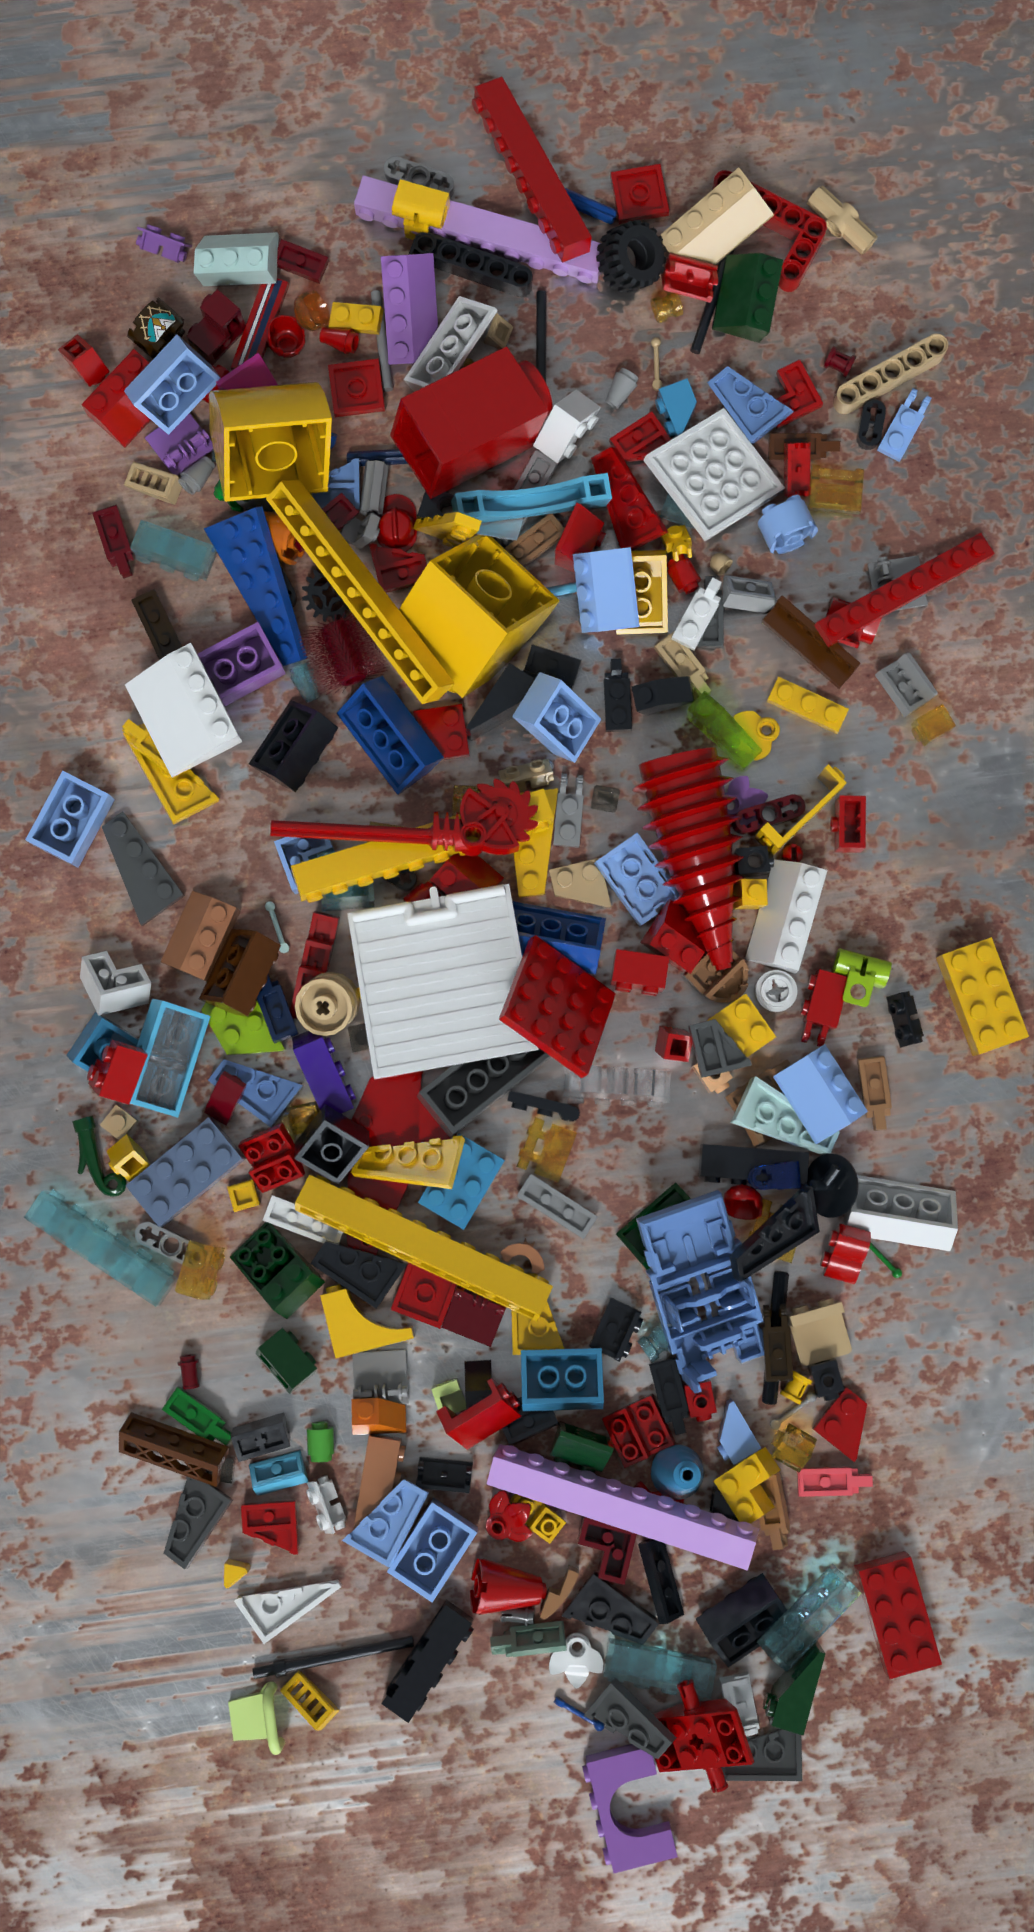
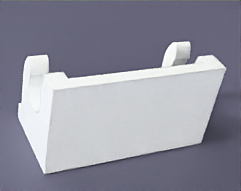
[719,1672,760,1736]

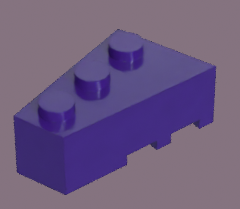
[292,1031,356,1114]

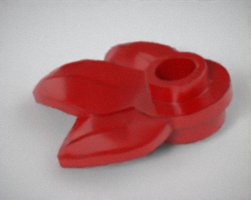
[486,1490,533,1542]

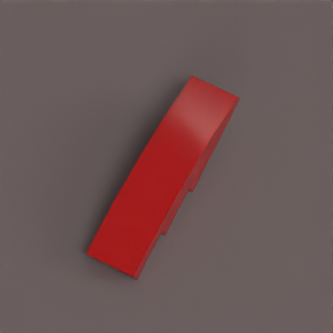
[290,911,340,1019]

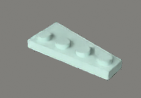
[730,1076,840,1155]

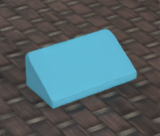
[249,1450,308,1496]

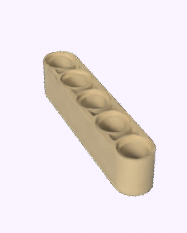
[833,334,948,414]

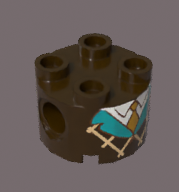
[127,297,185,359]

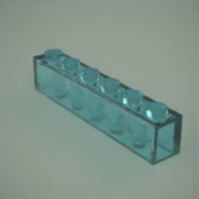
[24,1189,178,1307]

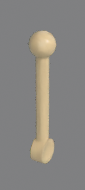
[651,337,662,391]

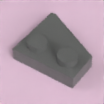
[688,1019,752,1078]

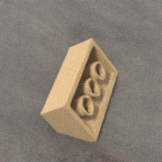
[659,167,774,265]

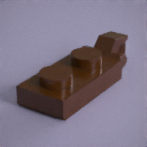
[768,433,841,460]

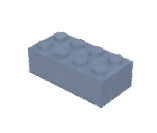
[125,1117,246,1227]

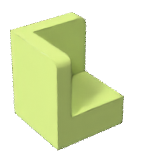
[431,1377,466,1413]

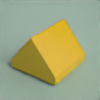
[224,1559,251,1589]

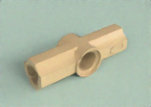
[807,186,878,255]

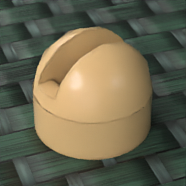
[710,553,733,576]

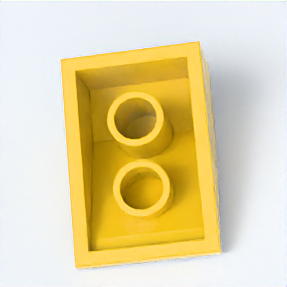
[616,550,668,635]

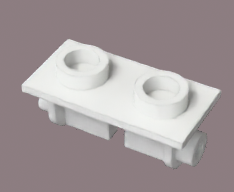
[307,1475,347,1534]

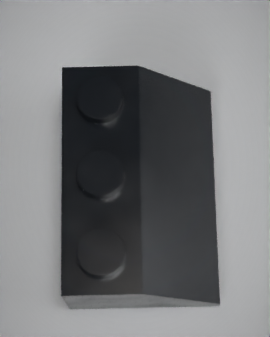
[249,700,338,792]
[696,1573,795,1668]

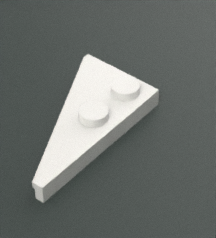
[234,1580,342,1644]

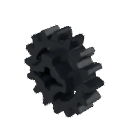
[302,569,351,622]

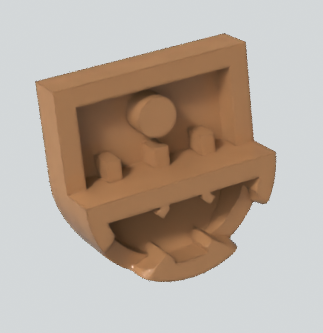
[683,951,749,1003]

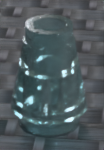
[289,663,320,703]

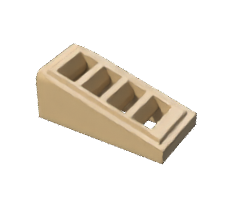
[124,461,182,505]

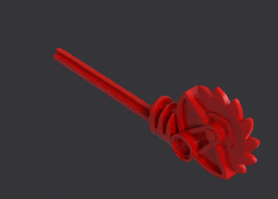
[270,778,538,856]

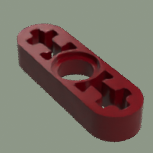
[732,794,806,835]

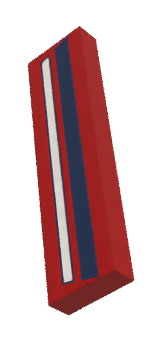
[231,278,289,370]

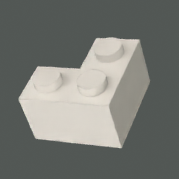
[533,389,601,463]
[80,951,151,1016]

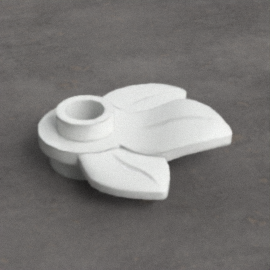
[549,1632,603,1689]

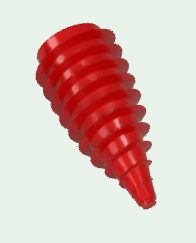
[632,747,744,971]

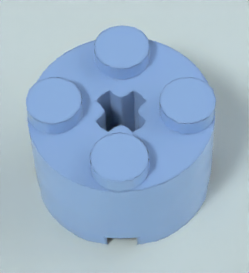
[758,495,818,554]

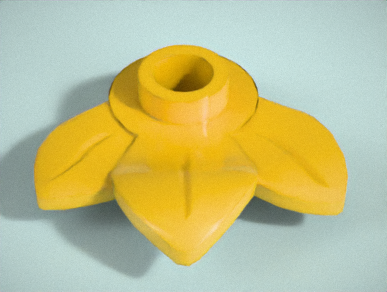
[730,711,780,761]

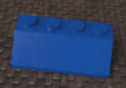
[337,676,444,795]
[512,901,606,975]

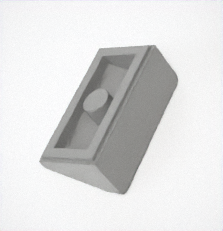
[722,575,777,613]

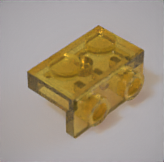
[175,1241,225,1300]

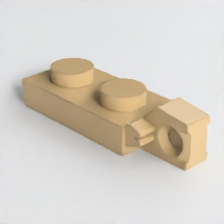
[654,631,712,700]

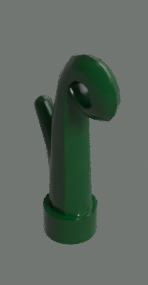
[72,1116,126,1197]

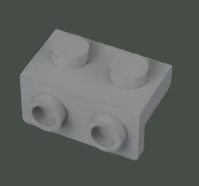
[875,652,938,717]

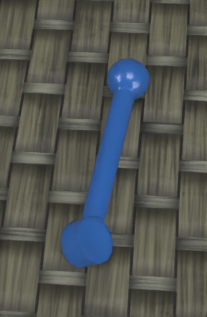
[554,1697,605,1731]

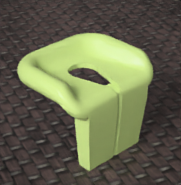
[228,1681,285,1755]

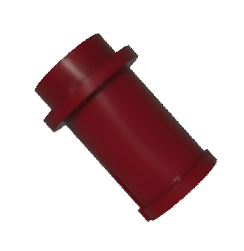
[177,1354,200,1389]

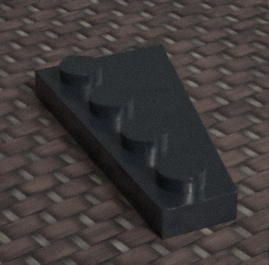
[729,1184,820,1282]

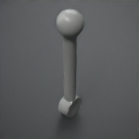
[770,1392,817,1430]

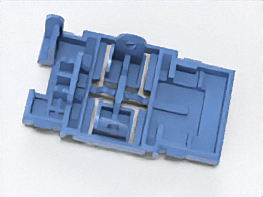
[636,1190,764,1393]

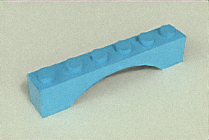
[451,473,612,523]

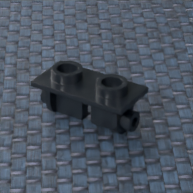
[886,991,924,1048]

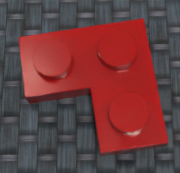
[776,359,823,429]

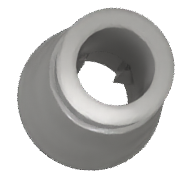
[605,368,639,409]
[178,456,215,495]

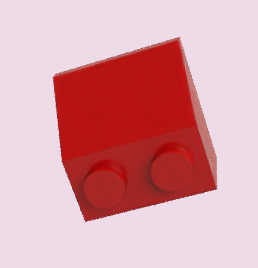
[555,503,607,573]
[430,853,504,896]
[640,899,706,974]

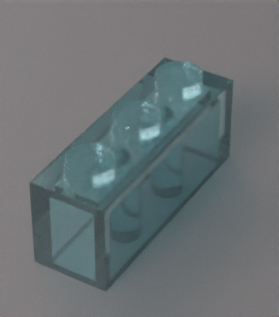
[130,520,217,581]

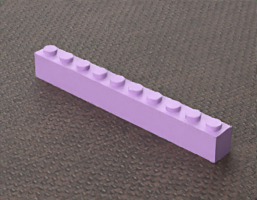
[354,175,601,283]
[487,1444,759,1570]

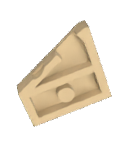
[549,858,611,908]

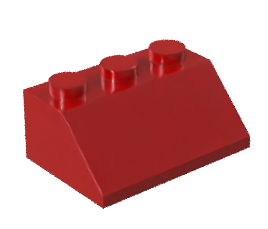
[81,349,151,448]

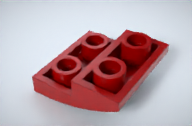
[238,1123,305,1193]
[602,1394,676,1468]

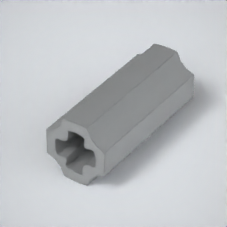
[359,460,389,517]

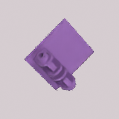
[145,413,214,476]

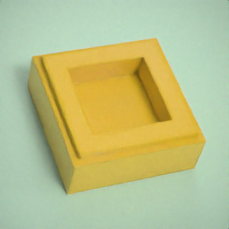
[227,1179,261,1212]

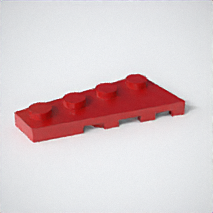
[591,447,668,551]

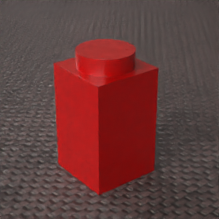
[390,346,553,499]

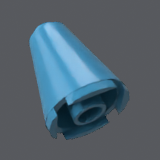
[651,1445,704,1500]

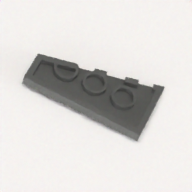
[102,812,185,926]

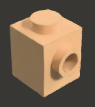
[692,1064,733,1094]

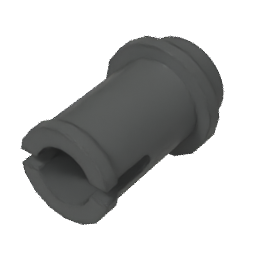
[501,1606,535,1626]

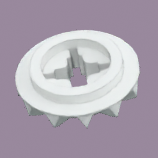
[755,970,797,1012]

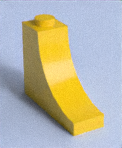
[320,1284,415,1358]

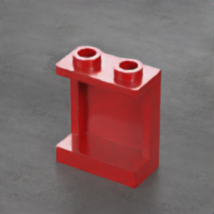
[436,1378,521,1450]

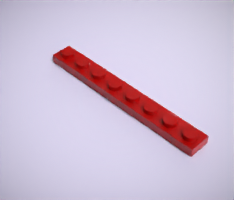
[814,533,995,647]

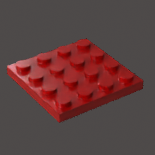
[499,935,616,1078]

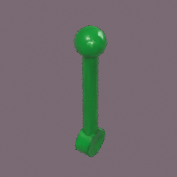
[869,1243,902,1278]

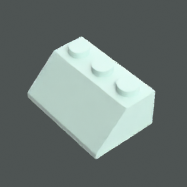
[194,232,279,286]

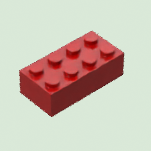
[854,1551,942,1679]

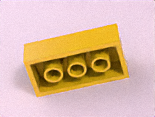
[936,937,1029,1056]

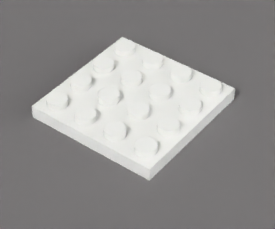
[643,408,785,541]

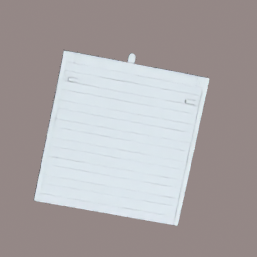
[347,884,539,1079]

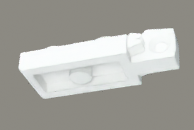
[671,578,722,651]

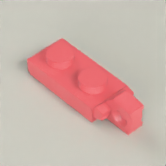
[797,1467,873,1497]

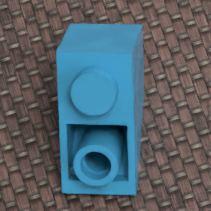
[655,378,697,439]

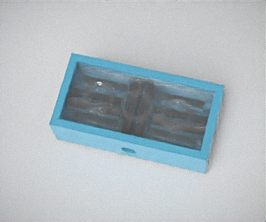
[130,998,210,1118]

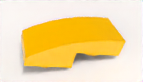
[510,1494,566,1544]

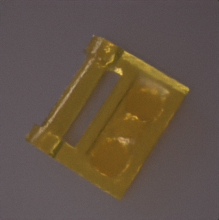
[808,464,864,515]

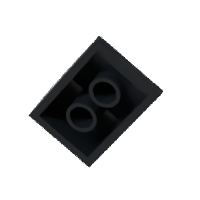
[466,663,535,741]

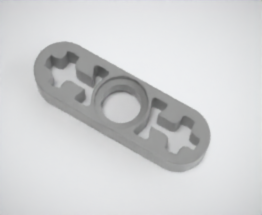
[384,156,454,198]
[135,1222,209,1269]

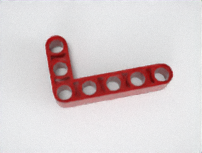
[712,170,827,292]

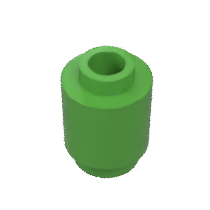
[307,1421,335,1462]

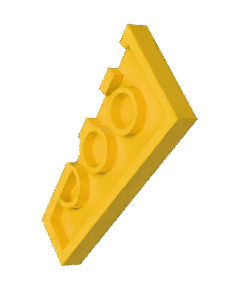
[413,512,482,548]
[123,723,219,825]
[513,788,558,898]
[351,1135,465,1189]

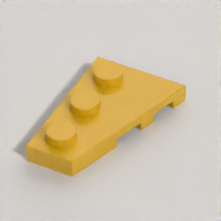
[511,1273,564,1355]

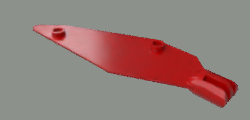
[347,1071,424,1255]

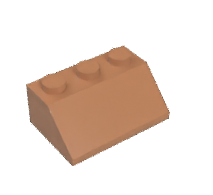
[161,891,240,982]

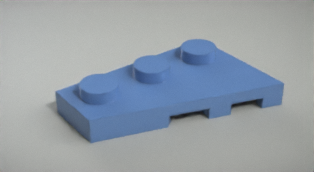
[707,366,794,445]
[208,1059,304,1127]

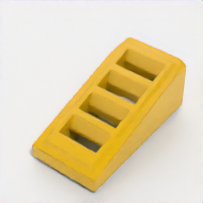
[280,1670,339,1731]

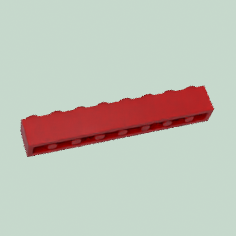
[472,76,592,263]

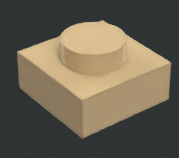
[100,1104,138,1140]

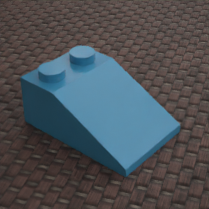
[66,1012,139,1072]

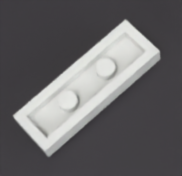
[263,1195,343,1244]

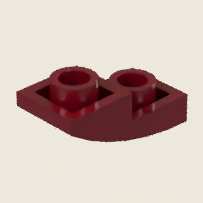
[204,1071,247,1126]

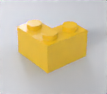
[714,1447,780,1524]

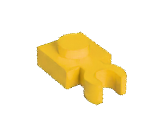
[661,524,692,561]

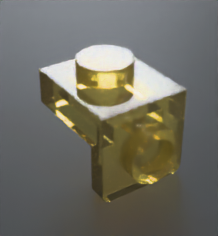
[281,1101,320,1140]

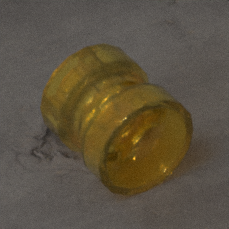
[650,292,683,324]

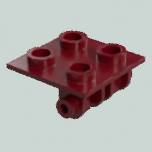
[441,1285,506,1347]

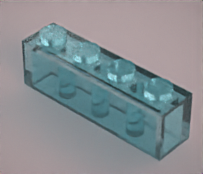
[757,1563,862,1672]
[603,1638,717,1701]

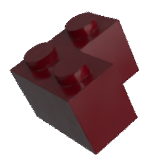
[186,289,246,366]
[577,1516,637,1585]

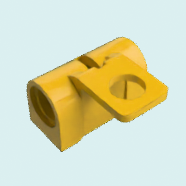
[392,179,450,240]

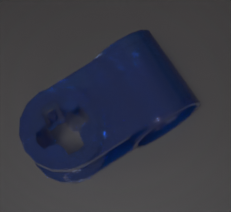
[748,1161,802,1190]

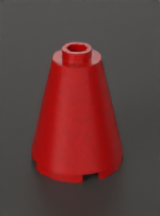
[470,1558,547,1615]

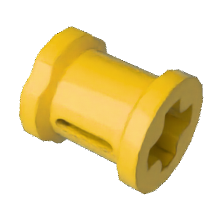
[779,1370,813,1405]

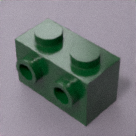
[255,1327,317,1394]

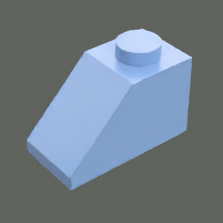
[717,1399,761,1465]

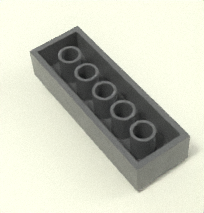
[417,1048,551,1138]

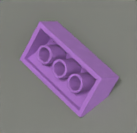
[381,253,438,365]

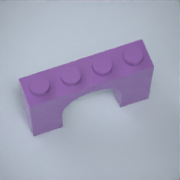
[582,1744,678,1873]

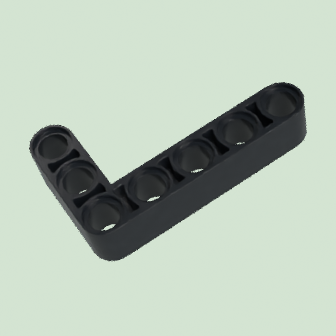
[409,232,532,298]

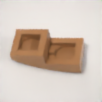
[540,1565,579,1620]

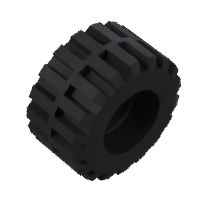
[596,220,667,293]

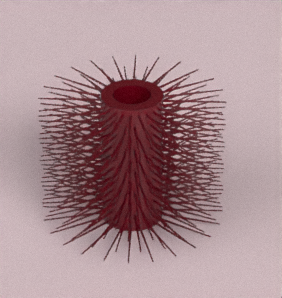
[299,612,390,695]

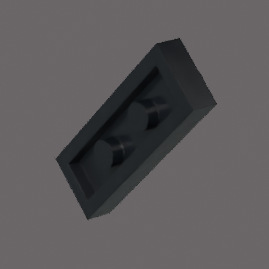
[638,1538,684,1624]

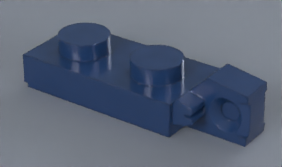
[257,973,299,1044]

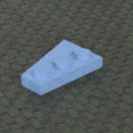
[342,1479,429,1567]

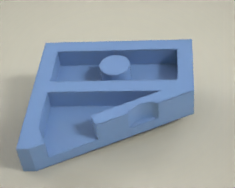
[310,458,360,510]

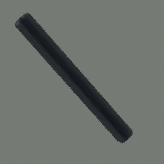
[762,1271,789,1405]

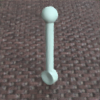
[265,901,290,953]

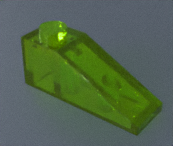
[687,691,762,769]

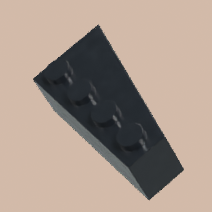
[381,1599,474,1723]

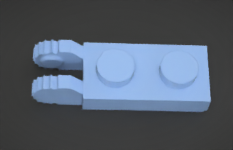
[877,388,932,462]

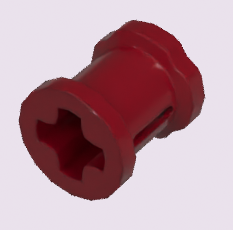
[823,346,856,378]

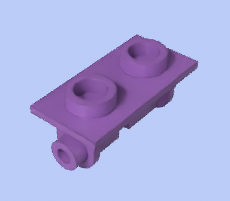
[136,224,192,263]

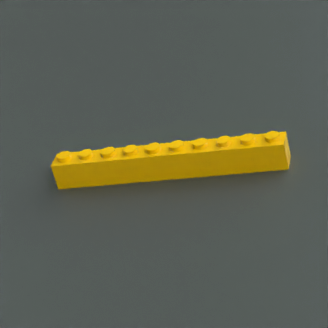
[266,480,455,704]
[291,788,554,903]
[295,1175,553,1322]

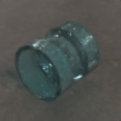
[637,1325,669,1363]

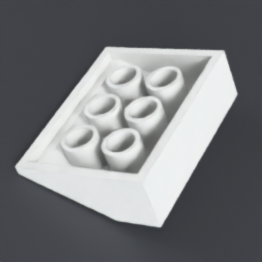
[125,643,242,778]

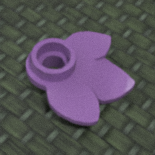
[725,776,768,827]

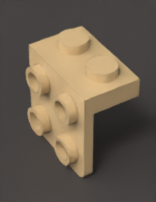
[787,1297,852,1366]

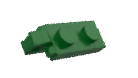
[162,1386,231,1445]

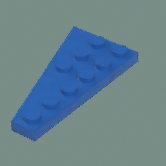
[204,506,307,666]

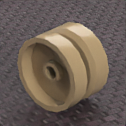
[295,972,360,1036]

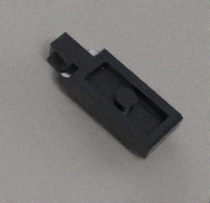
[603,658,632,732]
[649,1357,689,1435]

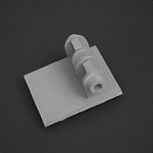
[868,555,928,611]
[352,1349,409,1404]

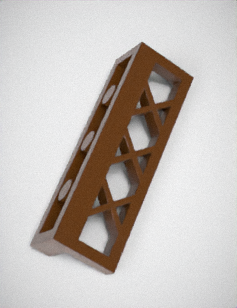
[762,595,861,689]
[119,1412,229,1487]

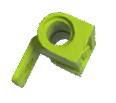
[832,948,892,1007]

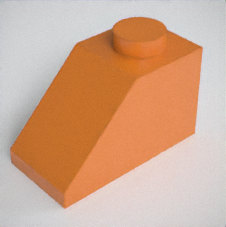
[351,1398,406,1435]

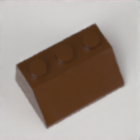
[199,929,281,1017]

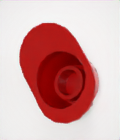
[377,494,417,552]

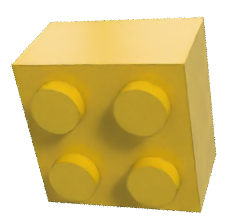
[707,994,776,1057]

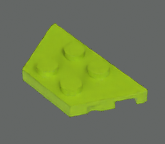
[201,999,286,1056]

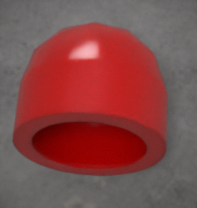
[782,844,803,862]

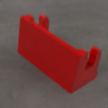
[661,253,718,303]
[784,442,811,497]

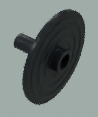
[804,1153,858,1218]

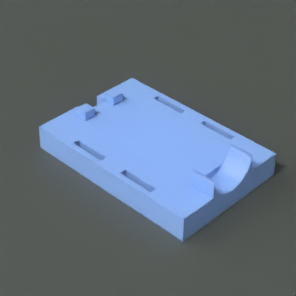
[594,832,679,927]

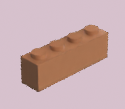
[353,1434,406,1530]

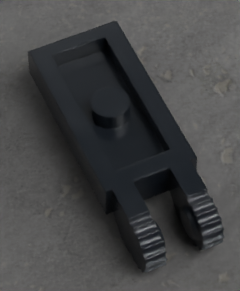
[507,1091,580,1122]

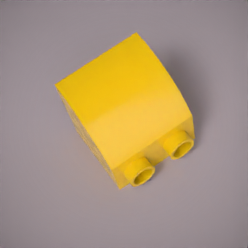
[209,382,332,502]
[399,534,560,698]

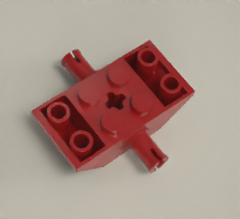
[653,1679,754,1793]

